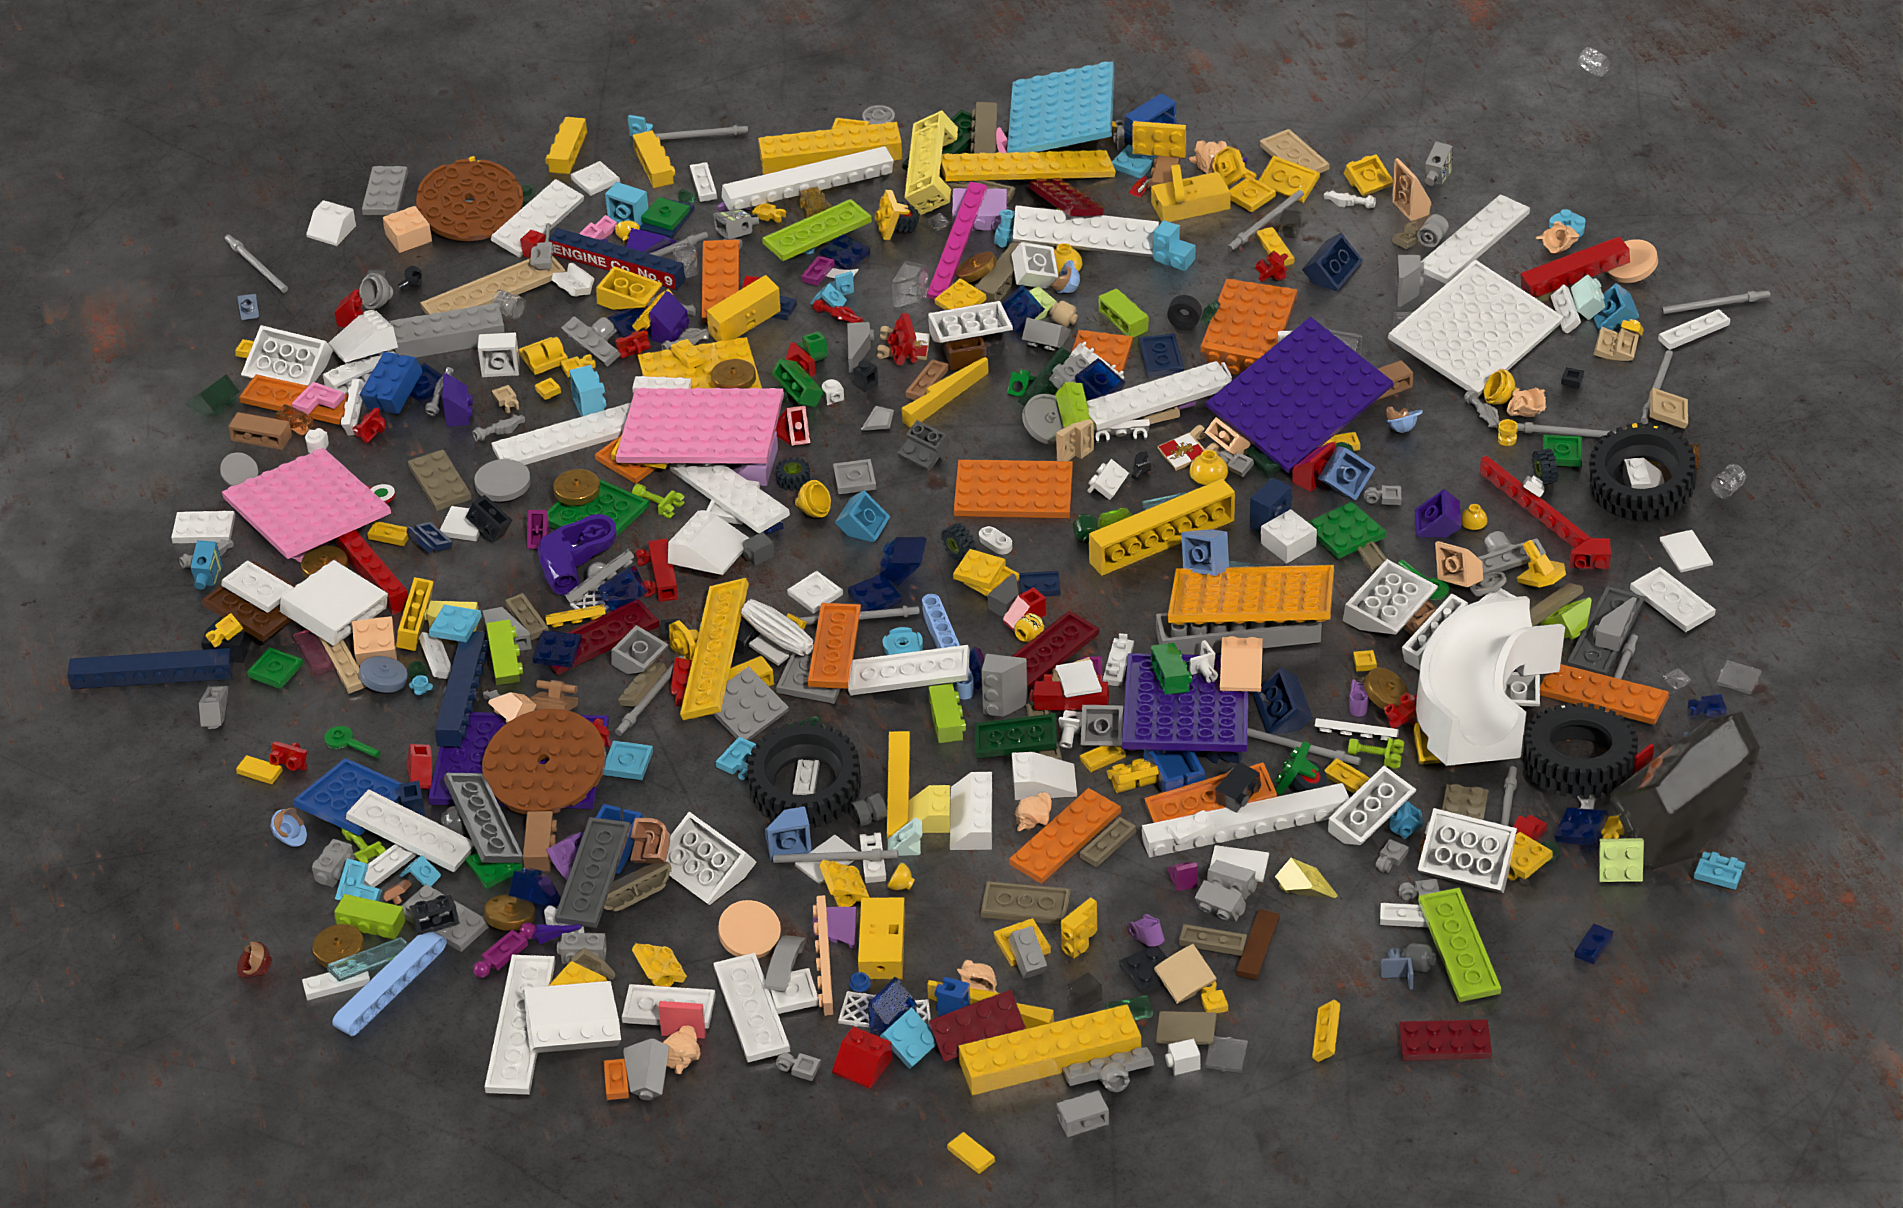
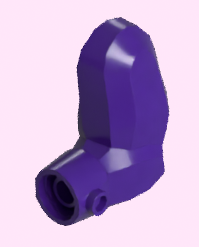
[538,514,617,595]

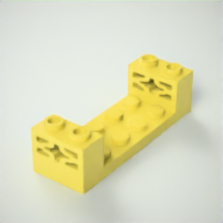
[905,111,958,215]

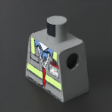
[1425,141,1453,186]
[714,210,759,239]

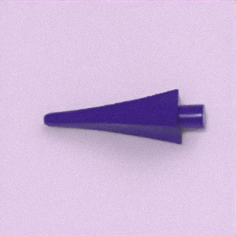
[531,924,582,945]

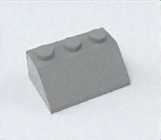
[982,654,1028,717]

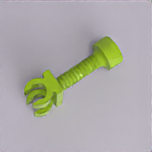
[632,484,684,518]
[1348,738,1405,769]
[342,829,386,863]

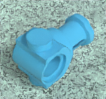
[994,210,1015,247]

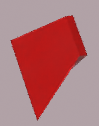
[775,406,810,446]

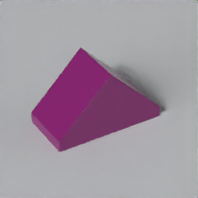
[527,510,550,549]
[1167,862,1198,892]

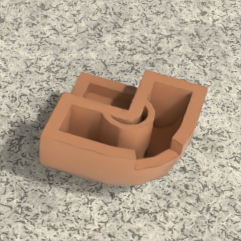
[630,818,670,864]

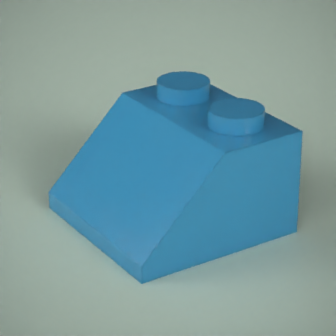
[1593,283,1640,330]
[835,490,891,542]

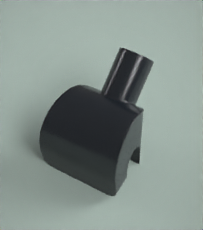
[398,266,422,290]
[1131,452,1151,480]

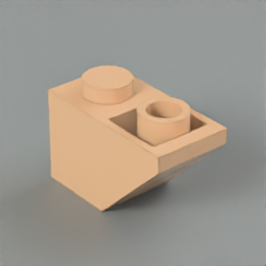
[488,692,536,723]

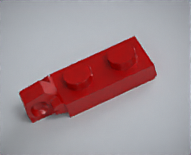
[670,657,693,707]

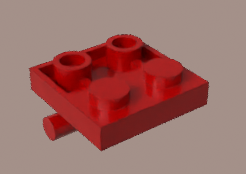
[888,313,918,365]

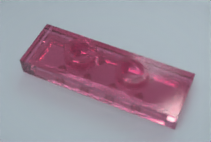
[293,629,334,676]

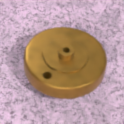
[955,252,997,283]
[711,359,756,389]
[553,469,600,506]
[301,546,349,578]
[1364,667,1409,709]
[484,894,535,931]
[312,924,365,969]

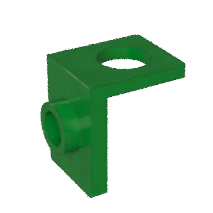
[1007,369,1037,398]

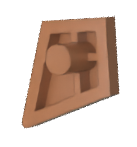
[383,880,412,905]

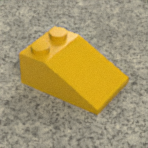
[596,266,662,310]

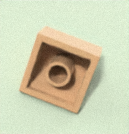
[1435,541,1483,587]

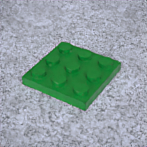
[1308,502,1386,559]

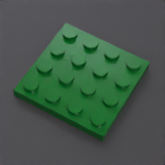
[548,479,649,536]

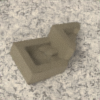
[1392,221,1419,249]
[571,947,615,980]

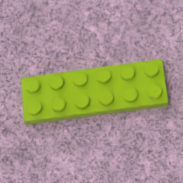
[762,199,872,261]
[1418,888,1501,1002]

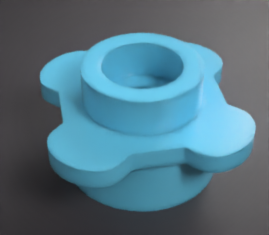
[409,675,433,695]

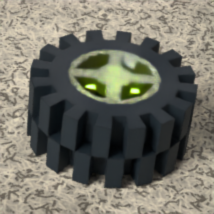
[1531,448,1559,485]
[775,457,811,491]
[941,523,976,561]

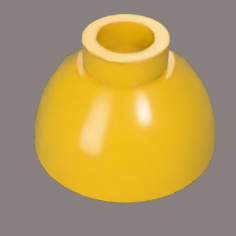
[615,221,640,244]
[1461,504,1487,530]
[887,862,915,891]

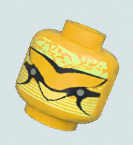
[1014,613,1044,643]

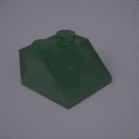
[185,374,240,416]

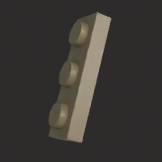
[505,593,549,640]
[618,662,667,706]
[1080,817,1136,868]
[1179,924,1247,956]

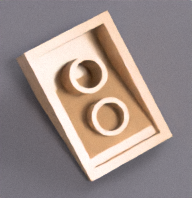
[1393,158,1431,221]
[1220,636,1263,692]

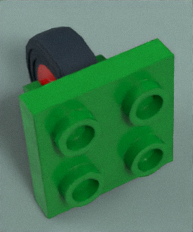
[1275,741,1327,795]

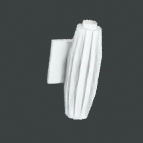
[741,599,813,666]

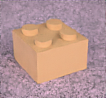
[383,206,432,253]
[352,616,397,667]

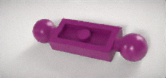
[473,922,536,978]

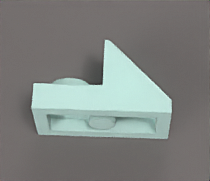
[888,817,922,856]

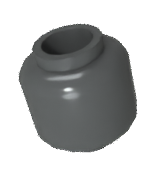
[1402,943,1436,973]

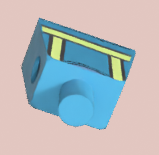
[191,540,223,590]

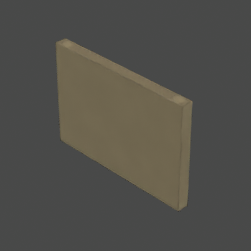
[1156,1011,1217,1045]

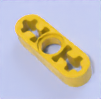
[1171,164,1185,204]

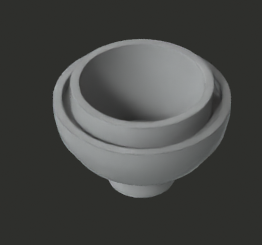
[359,273,393,310]

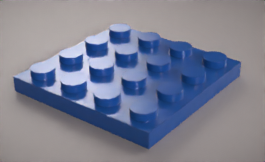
[293,758,402,836]

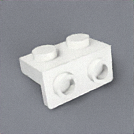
[551,263,594,297]
[1087,459,1129,500]

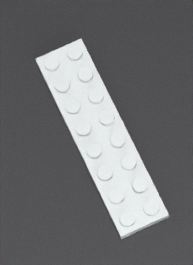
[1421,194,1530,284]
[1012,206,1159,257]
[1087,361,1232,431]
[492,403,631,465]
[669,463,790,533]
[485,955,555,1095]

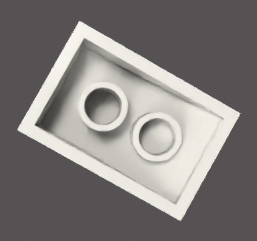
[1012,752,1077,800]

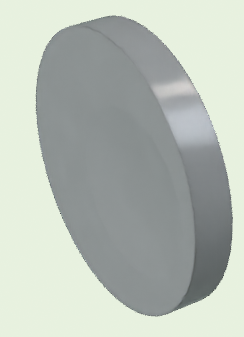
[1022,394,1064,445]
[474,459,531,501]

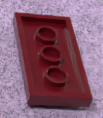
[929,989,1026,1063]
[1399,1019,1492,1061]

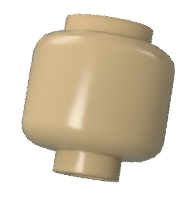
[1050,300,1078,327]

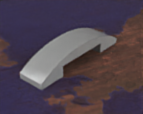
[764,935,806,992]

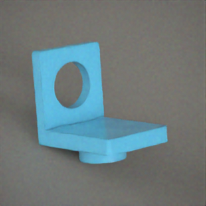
[628,115,653,136]
[830,271,854,295]
[810,283,847,307]
[399,855,441,887]

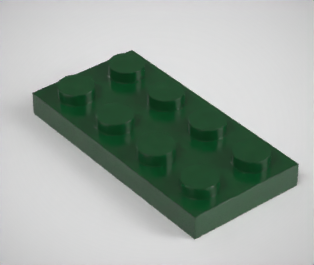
[975,713,1058,759]

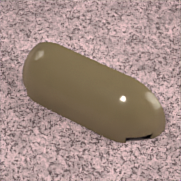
[604,862,672,911]

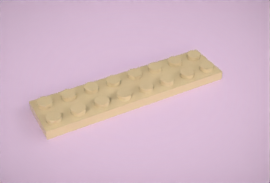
[420,255,566,315]

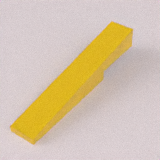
[902,357,988,428]
[887,731,910,838]
[927,980,1054,1029]

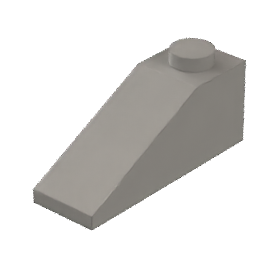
[847,322,874,373]
[1593,597,1637,651]
[199,686,229,729]

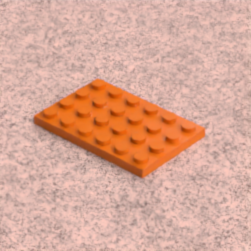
[1201,279,1298,353]
[954,459,1073,518]

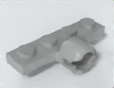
[561,316,620,367]
[1478,531,1546,575]
[565,548,634,603]
[1062,1047,1154,1092]

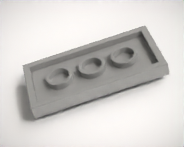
[362,166,408,215]
[402,884,490,952]

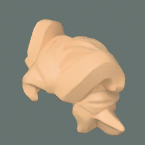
[1189,140,1227,174]
[1536,221,1580,254]
[1507,387,1546,417]
[1014,792,1052,832]
[957,959,997,993]
[663,1025,701,1074]

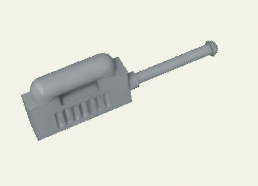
[530,223,554,270]

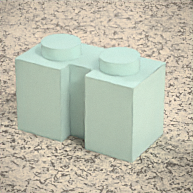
[1571,275,1605,320]

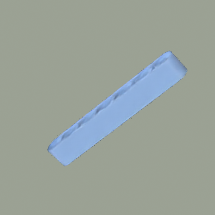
[922,594,974,700]
[333,931,447,1036]

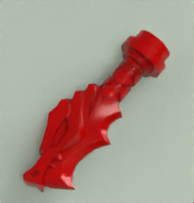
[812,299,863,323]

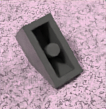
[988,574,1019,617]

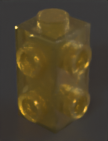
[799,187,831,218]

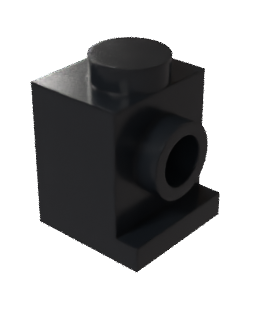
[852,360,878,392]

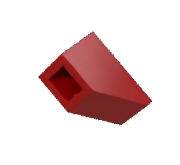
[335,289,364,328]
[1569,538,1611,569]
[1003,587,1046,632]
[406,744,432,789]

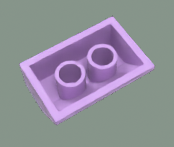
[953,188,1007,230]
[732,431,778,486]

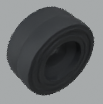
[1167,295,1202,330]

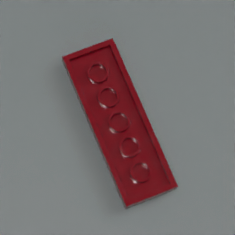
[1029,178,1104,216]
[536,599,660,675]
[1011,611,1099,691]

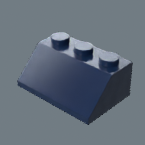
[1302,233,1363,291]
[1253,667,1313,735]

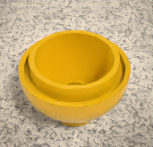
[1054,243,1082,276]
[1484,369,1518,405]
[1190,450,1228,485]
[795,480,831,518]

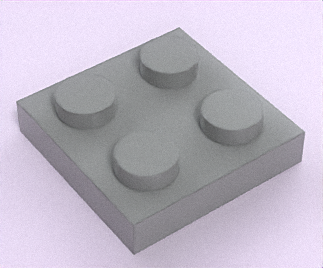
[833,459,876,494]

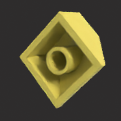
[908,785,951,833]

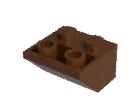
[942,336,986,371]

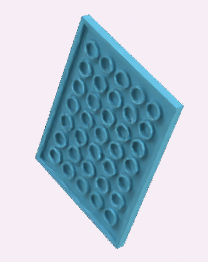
[1007,61,1115,153]

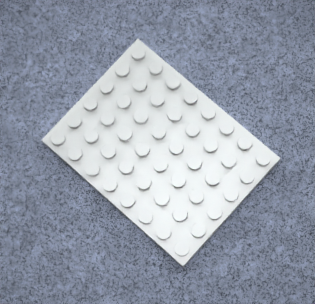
[1388,260,1564,396]

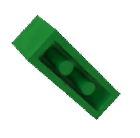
[771,358,824,407]
[1151,643,1192,695]

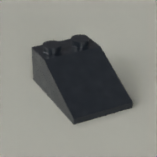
[201,617,253,663]

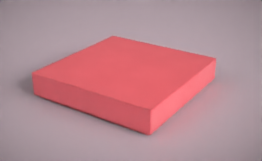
[658,1001,706,1039]

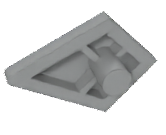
[861,406,894,431]

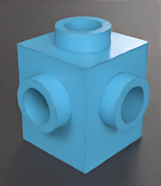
[1389,801,1423,839]

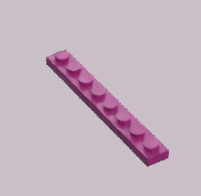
[927,182,987,300]

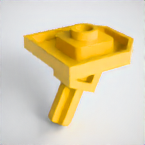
[1212,146,1257,187]
[1517,540,1566,587]
[669,620,699,660]

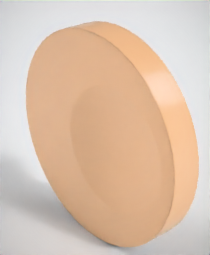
[1607,240,1658,283]
[718,900,781,959]

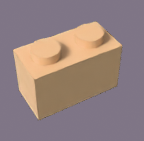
[1205,417,1251,455]

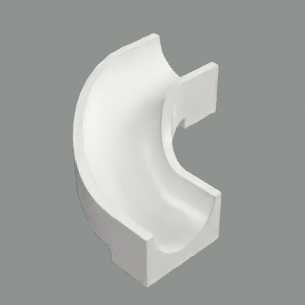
[1416,596,1565,766]

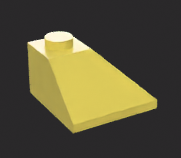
[1275,858,1338,898]

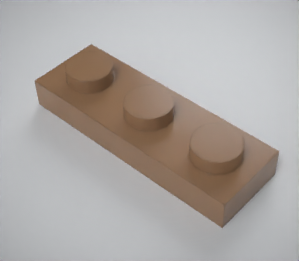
[905,359,949,400]

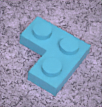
[335,858,382,901]

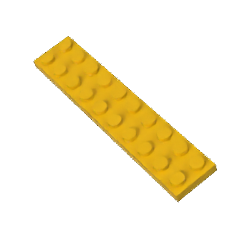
[940,150,1116,181]
[680,578,749,720]

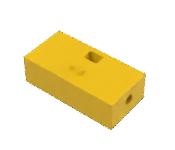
[1151,172,1230,222]
[707,275,781,342]
[858,898,905,979]

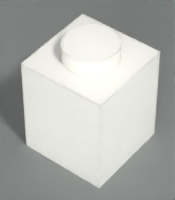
[1165,1039,1200,1075]

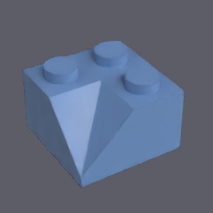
[1318,446,1376,500]
[1181,529,1229,576]
[765,807,811,860]

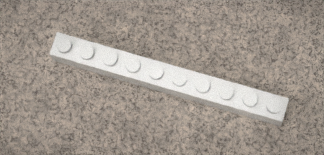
[722,146,894,211]
[1142,783,1350,858]

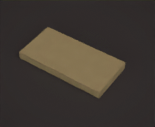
[981,881,1071,925]

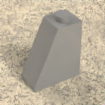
[483,607,532,651]
[624,1038,669,1100]

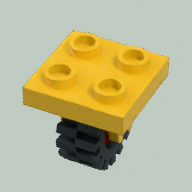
[874,190,920,240]

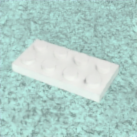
[1630,567,1716,632]
[622,984,716,1029]

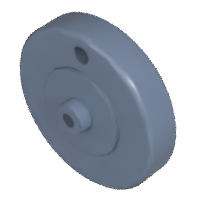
[359,656,408,693]

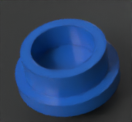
[849,972,871,992]

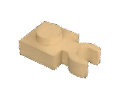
[492,385,519,413]

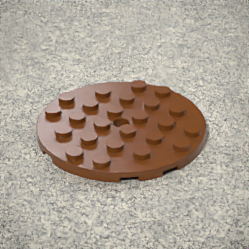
[416,159,523,241]
[482,709,606,815]

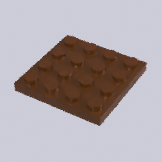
[202,561,295,642]

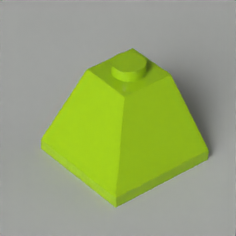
[1540,597,1592,640]

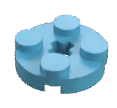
[1549,209,1585,238]
[883,627,923,655]

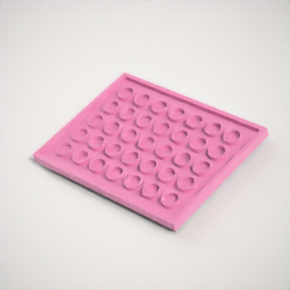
[616,388,784,463]
[222,448,391,559]

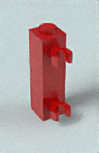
[636,538,678,602]
[1030,674,1110,710]

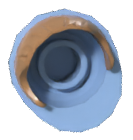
[1050,260,1080,294]
[1385,407,1423,433]
[270,808,307,847]

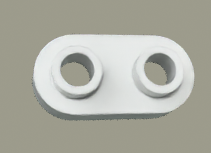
[979,526,1012,554]

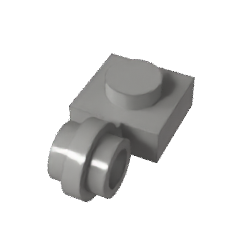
[1114,120,1126,150]
[1218,450,1254,477]
[1364,485,1402,505]
[1376,839,1409,873]
[1398,879,1440,901]
[776,1053,820,1081]

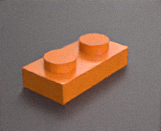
[604,1059,629,1100]

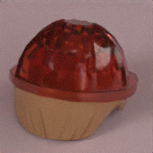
[237,942,272,978]

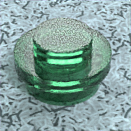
[407,661,428,679]
[1541,841,1560,861]

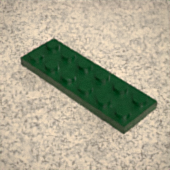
[902,110,976,172]

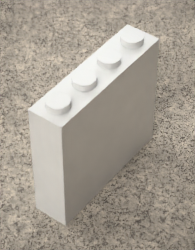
[280,560,388,646]

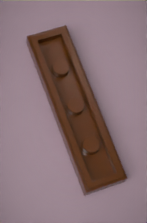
[1236,909,1280,980]

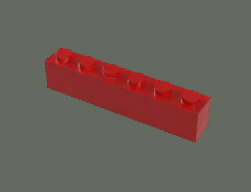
[1520,236,1630,298]
[336,530,408,615]

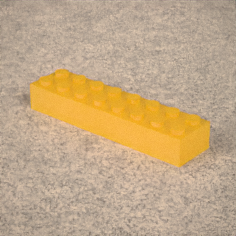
[758,122,903,175]
[1089,479,1235,576]
[959,1004,1141,1095]

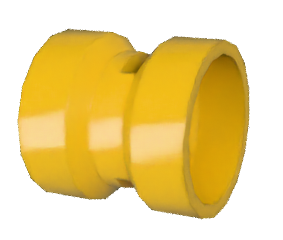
[1498,419,1518,446]

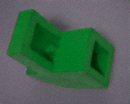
[797,331,828,362]

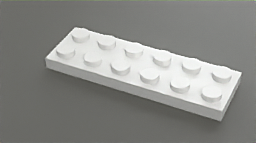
[491,179,584,257]
[848,645,970,695]
[346,789,475,872]
[713,953,790,1062]

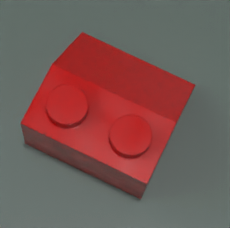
[1292,442,1336,492]
[832,1026,892,1089]

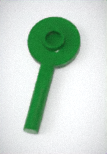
[1397,559,1449,600]
[324,726,381,758]

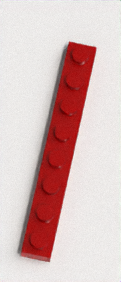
[1480,455,1591,548]

